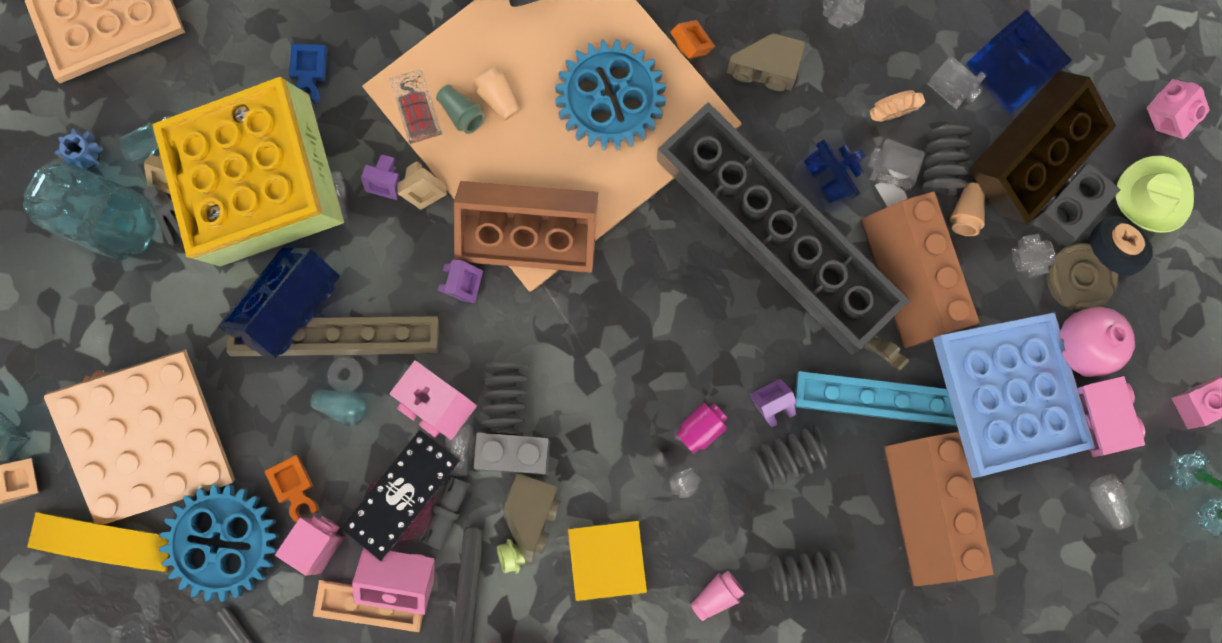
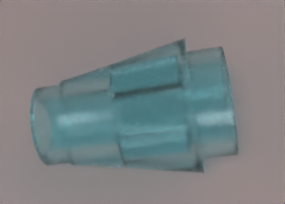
[311,389,367,426]

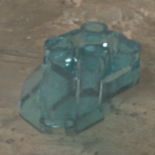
[23,161,157,261]

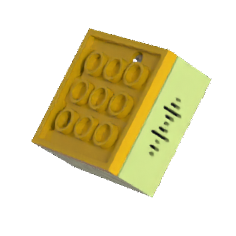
[153,77,344,267]

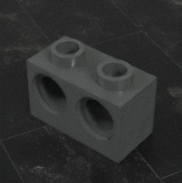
[1034,162,1121,247]

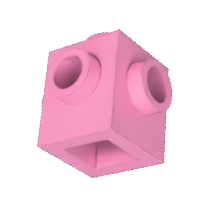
[1147,79,1210,139]

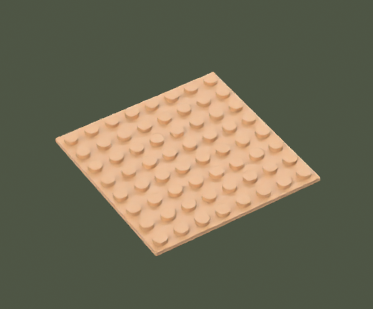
[362,0,742,293]

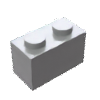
[474,433,550,476]

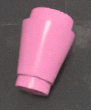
[690,571,745,621]

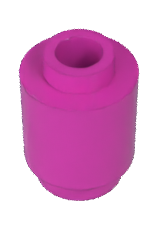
[675,403,728,454]

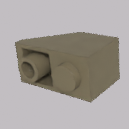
[727,33,806,91]
[504,473,561,563]

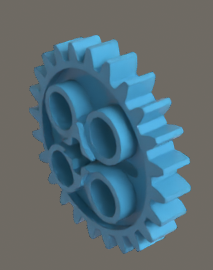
[555,40,666,151]
[159,485,279,602]

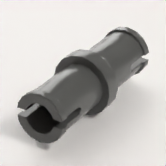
[421,475,471,550]

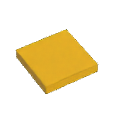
[568,521,647,601]

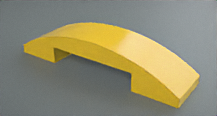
[27,512,170,572]

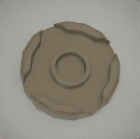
[1047,243,1118,311]

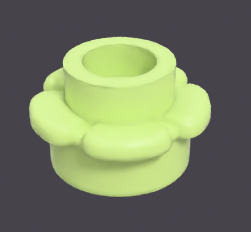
[497,539,525,574]

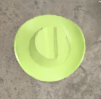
[1116,156,1194,233]

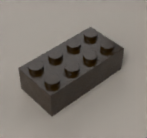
[969,71,1116,225]

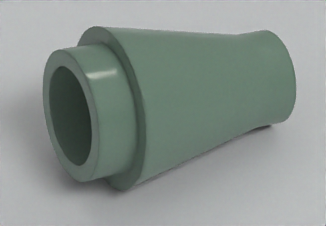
[436,85,485,134]

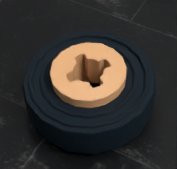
[1090,216,1153,276]

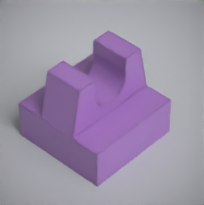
[361,154,400,200]
[438,259,483,303]
[750,379,797,427]

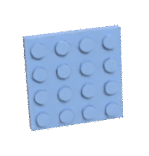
[933,313,1095,478]

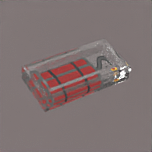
[389,68,442,144]

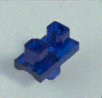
[804,139,866,204]

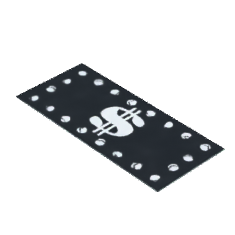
[341,430,460,561]

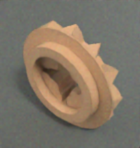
[869,90,925,122]

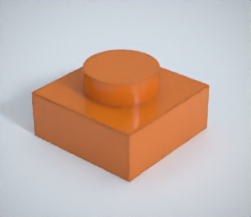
[670,20,715,59]

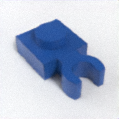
[289,44,328,104]

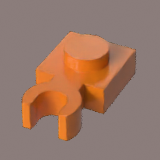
[264,455,319,522]

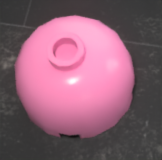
[1060,306,1135,378]

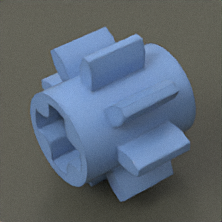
[55,128,103,173]

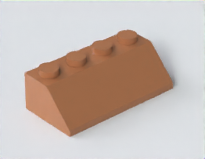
[454,181,599,273]
[861,191,980,349]
[884,432,994,587]

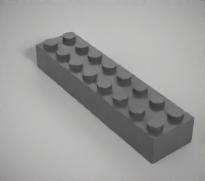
[657,102,910,356]

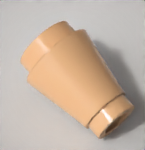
[474,67,521,121]
[950,183,985,236]

